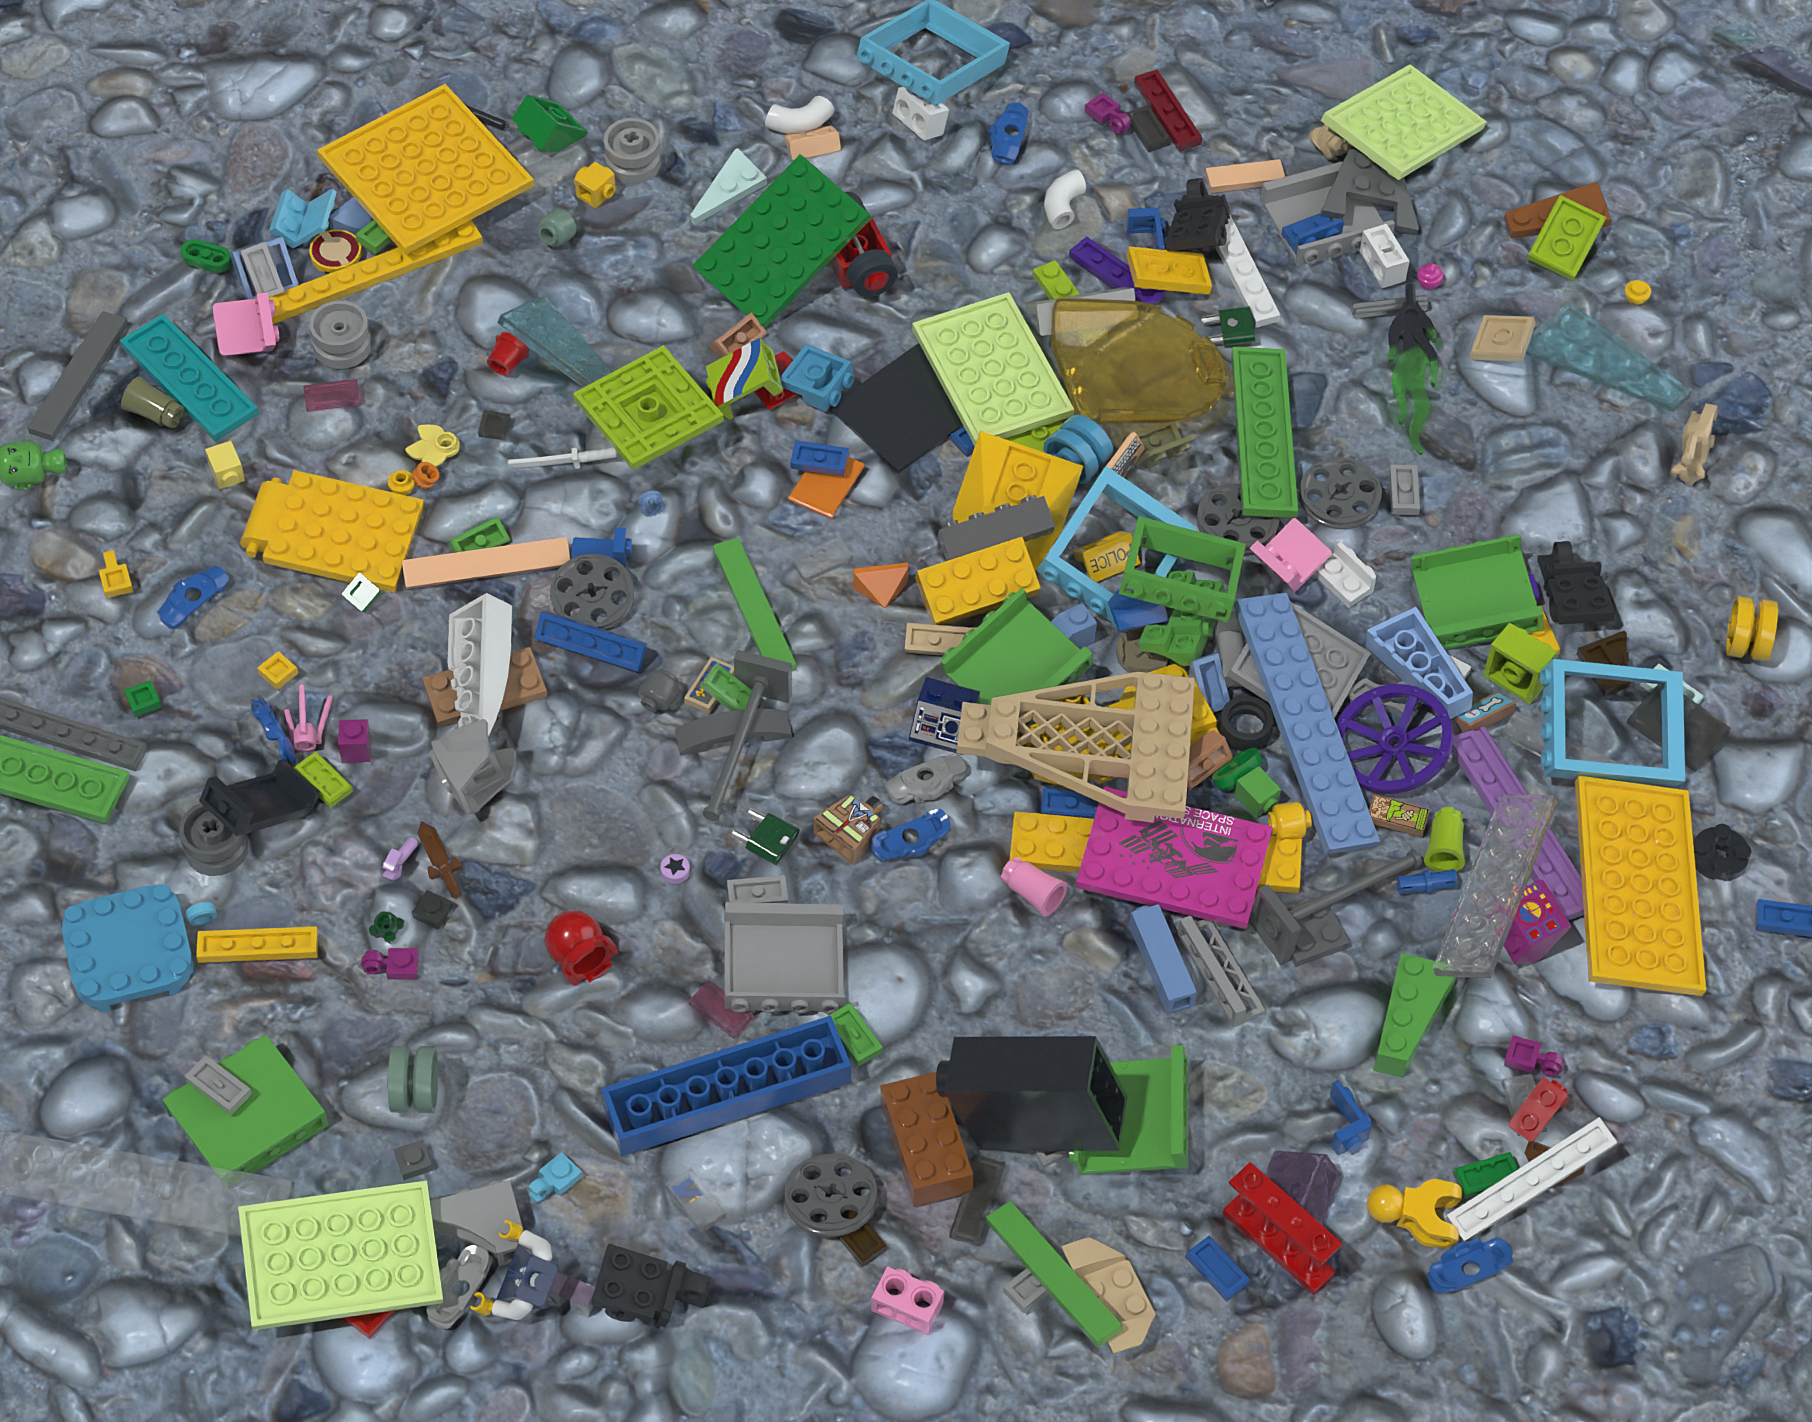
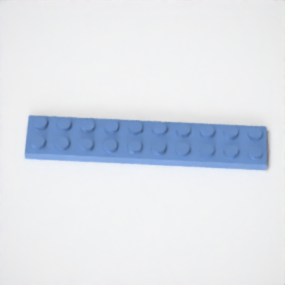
[1233,593,1380,855]

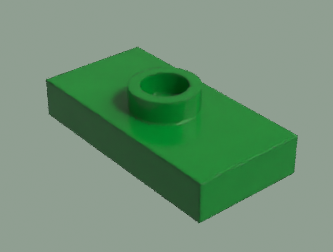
[1453,1152,1518,1200]

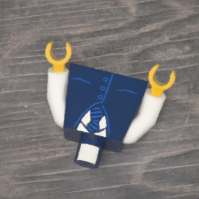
[470,1220,558,1320]

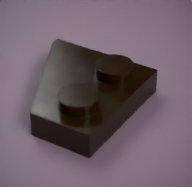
[1576,630,1631,697]

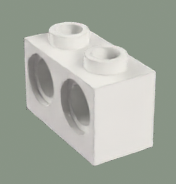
[892,87,949,141]
[1360,224,1409,288]

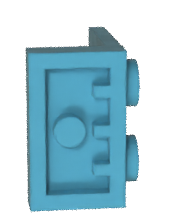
[269,189,337,249]

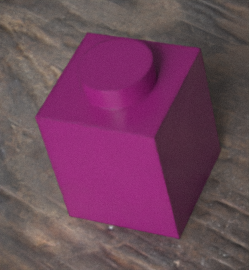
[338,719,371,763]

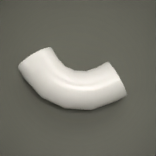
[765,96,834,134]
[1044,169,1086,230]

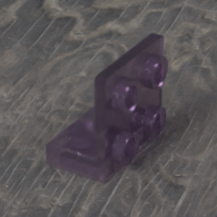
[1265,1151,1341,1225]

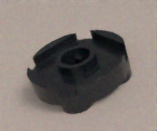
[1693,824,1752,881]

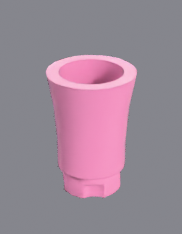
[1001,857,1068,917]

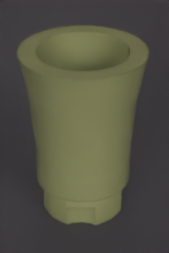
[121,376,185,429]

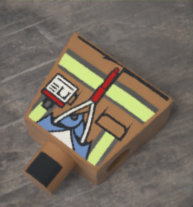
[813,795,883,865]

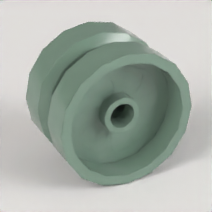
[387,1046,439,1113]

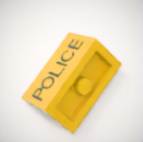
[1072,531,1141,582]

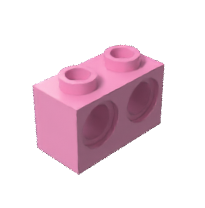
[871,1266,944,1335]

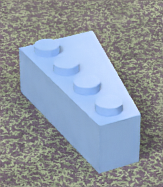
[1366,607,1473,719]

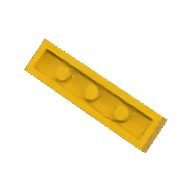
[196,926,318,963]

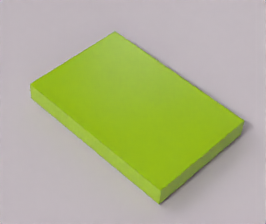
[1526,195,1607,281]

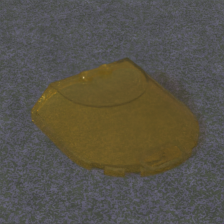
[1051,297,1227,424]

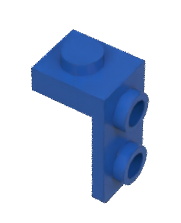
[1126,208,1167,250]
[571,527,632,567]
[1330,1080,1372,1156]

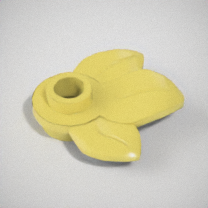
[405,425,460,467]

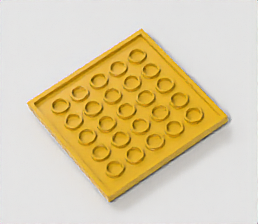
[317,84,534,255]

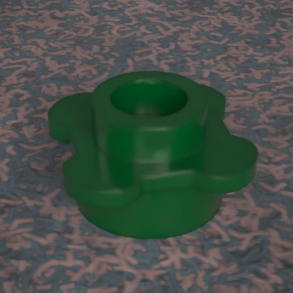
[369,911,404,943]

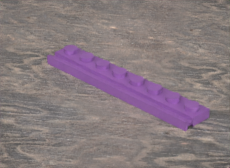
[1451,726,1584,920]

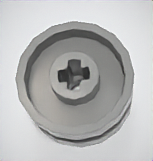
[603,118,661,184]
[309,300,371,369]

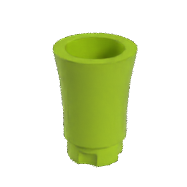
[1424,807,1465,872]

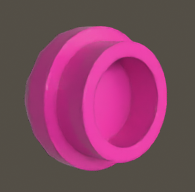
[1417,263,1443,290]

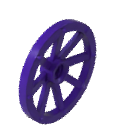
[1336,684,1454,794]

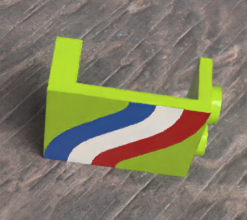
[706,338,783,420]

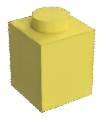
[205,441,245,489]

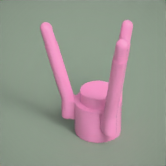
[284,684,333,752]

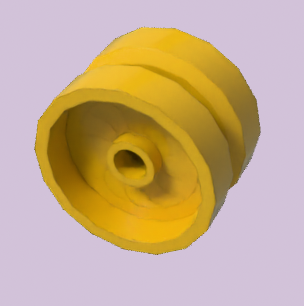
[1726,595,1778,662]

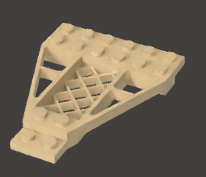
[956,672,1195,823]

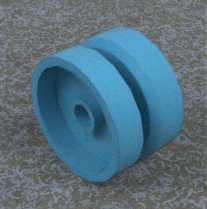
[1044,414,1114,485]

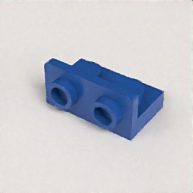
[1281,213,1344,255]

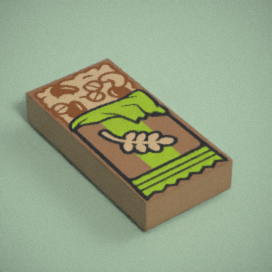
[1369,794,1430,837]

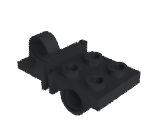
[1165,178,1230,251]
[1537,541,1615,625]
[591,1244,712,1329]

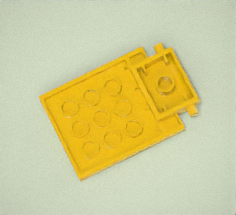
[240,470,424,593]

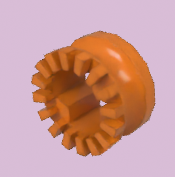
[411,462,439,489]

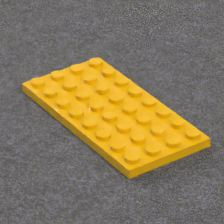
[1575,776,1706,996]

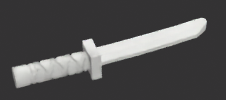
[508,447,617,469]

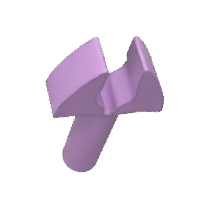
[382,837,418,880]

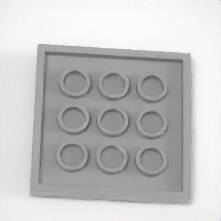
[1227,593,1371,717]

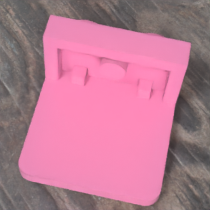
[212,292,279,356]

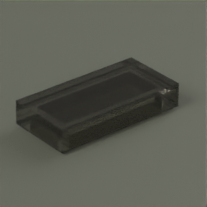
[1126,105,1171,153]

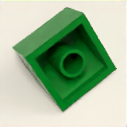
[511,94,588,153]

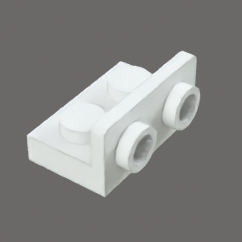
[1314,542,1376,608]

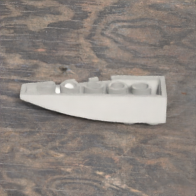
[447,593,512,736]

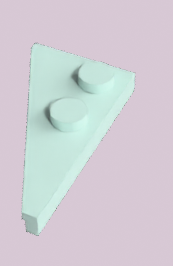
[690,148,767,225]

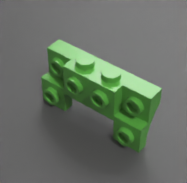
[1138,571,1225,666]

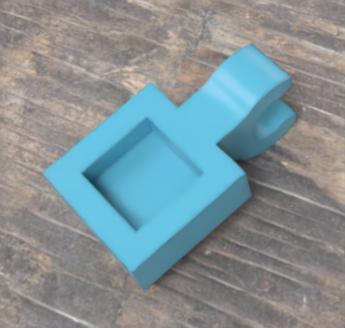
[528,1152,582,1203]

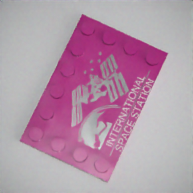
[1075,787,1272,929]

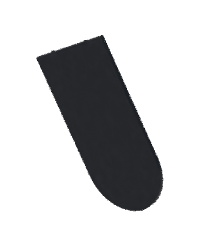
[829,343,964,474]

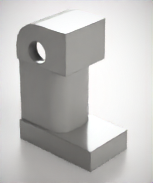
[1213,611,1244,687]

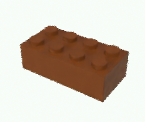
[880,1072,973,1207]

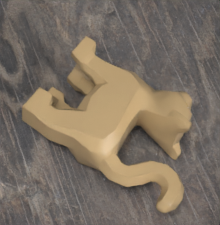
[1671,404,1718,486]

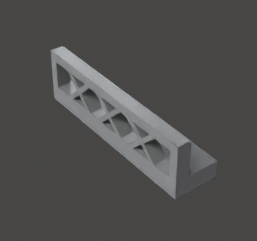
[1178,916,1265,1028]

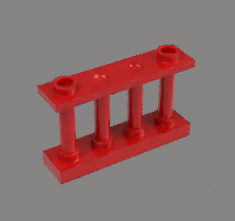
[1222,1162,1343,1295]

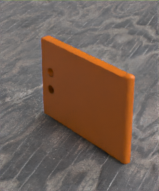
[788,457,865,519]

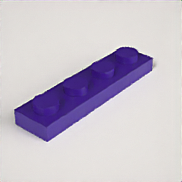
[1069,236,1165,313]

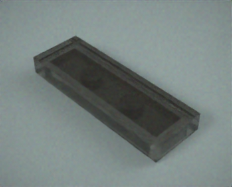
[949,1154,1006,1246]

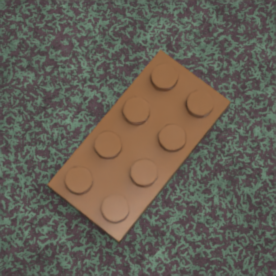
[422,647,547,728]

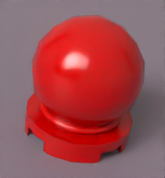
[544,910,618,986]

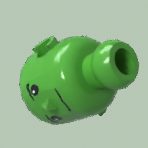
[0,439,67,490]

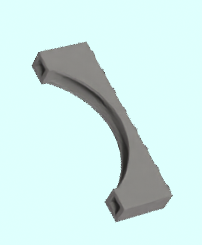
[429,1180,524,1266]

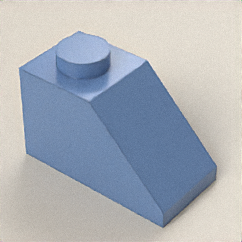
[1051,603,1097,649]

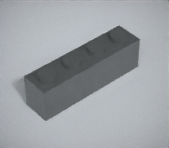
[938,495,1055,561]

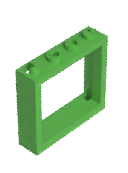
[1119,516,1246,622]

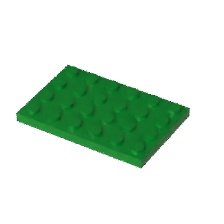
[692,154,872,329]

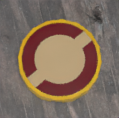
[309,229,362,273]

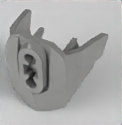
[429,719,516,814]

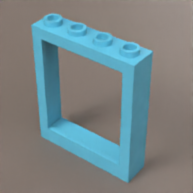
[856,0,1010,106]
[1036,466,1197,632]
[1540,659,1685,788]

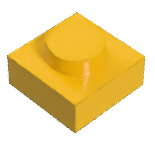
[257,651,298,690]

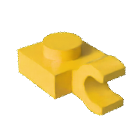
[99,550,133,599]

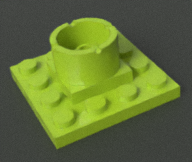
[573,345,724,470]

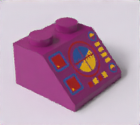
[1486,879,1572,964]

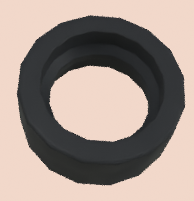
[1219,696,1274,751]

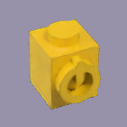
[574,161,616,209]

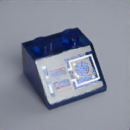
[909,677,980,755]

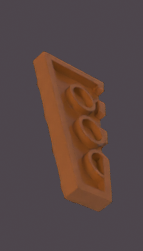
[1504,182,1611,238]

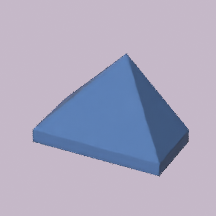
[329,197,372,235]
[1188,653,1230,712]

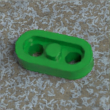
[180,239,232,273]
[1212,748,1263,791]

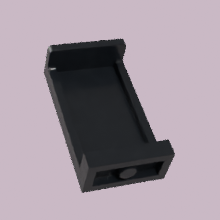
[199,759,320,836]

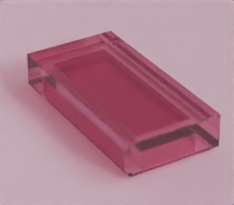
[303,379,360,412]
[689,980,753,1039]

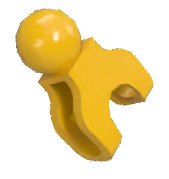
[1366,1179,1462,1249]

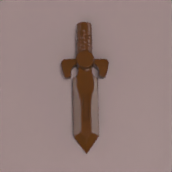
[417,821,462,898]

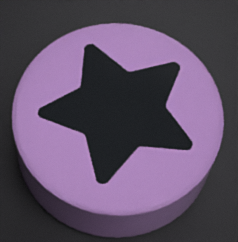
[660,854,690,884]

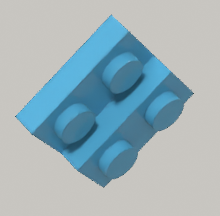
[780,344,855,412]

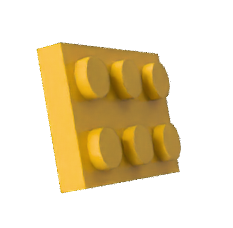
[1126,246,1212,294]

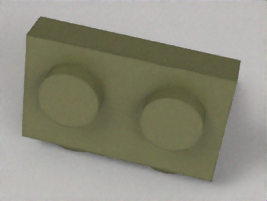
[1123,419,1196,469]

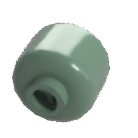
[538,209,576,247]

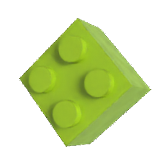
[1483,623,1557,705]

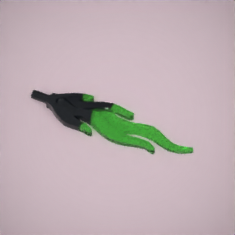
[1388,283,1438,455]

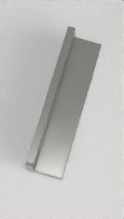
[1027,287,1137,336]

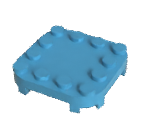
[62,884,194,1012]

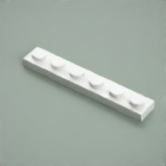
[1215,213,1280,328]
[1446,1117,1617,1241]

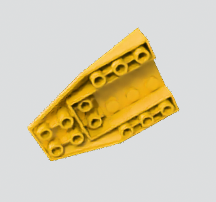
[952,431,1083,572]

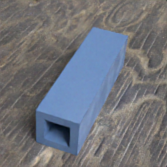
[1129,904,1197,1015]

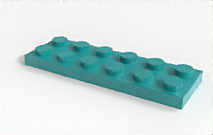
[120,314,259,442]

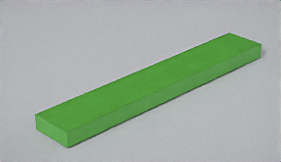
[713,537,797,671]
[986,1201,1123,1348]

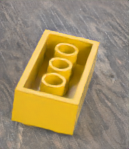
[915,537,1041,626]

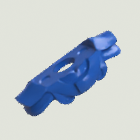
[989,103,1028,165]
[157,566,229,629]
[250,695,296,765]
[870,809,951,861]
[1427,1238,1514,1293]

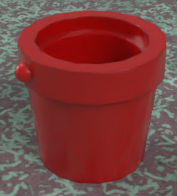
[487,332,529,376]

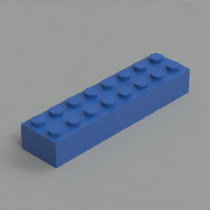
[601,1016,852,1157]

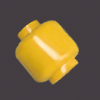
[1268,802,1312,840]

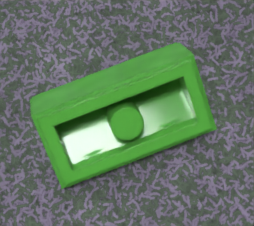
[447,516,511,553]

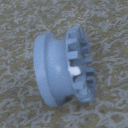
[638,491,665,517]

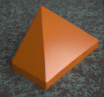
[853,563,909,608]

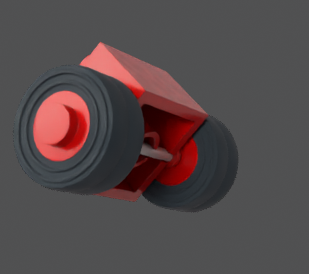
[829,192,898,297]

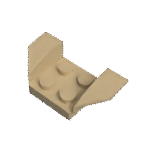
[1061,1237,1156,1355]

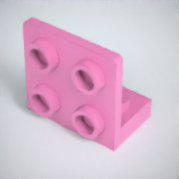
[1250,518,1332,593]

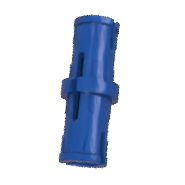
[1396,869,1458,895]

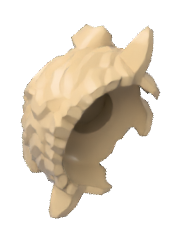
[1309,124,1358,160]

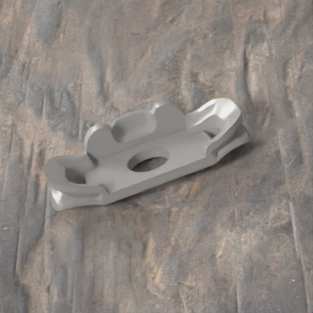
[885,754,966,804]
[427,1245,493,1329]

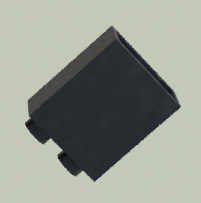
[936,1036,1128,1151]

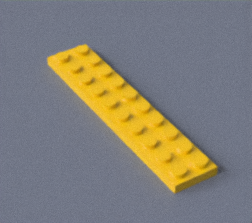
[1010,811,1302,894]

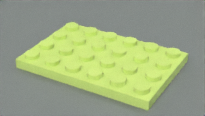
[1321,64,1487,180]
[912,292,1074,446]
[238,1181,443,1331]

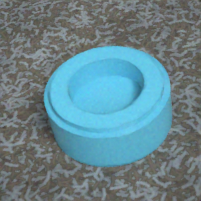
[186,902,217,926]

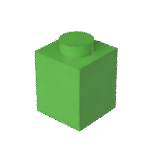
[1234,766,1281,819]

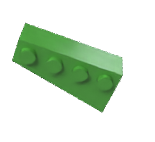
[1373,953,1459,1078]

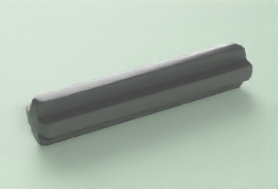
[1351,295,1429,319]

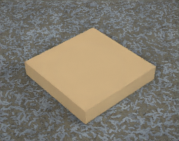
[1470,315,1536,361]

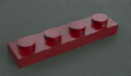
[1134,69,1202,152]

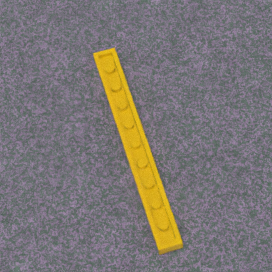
[268,220,483,324]

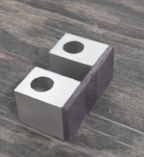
[545,1272,595,1318]

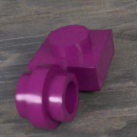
[1085,93,1131,133]
[361,948,419,980]
[1504,1035,1564,1077]

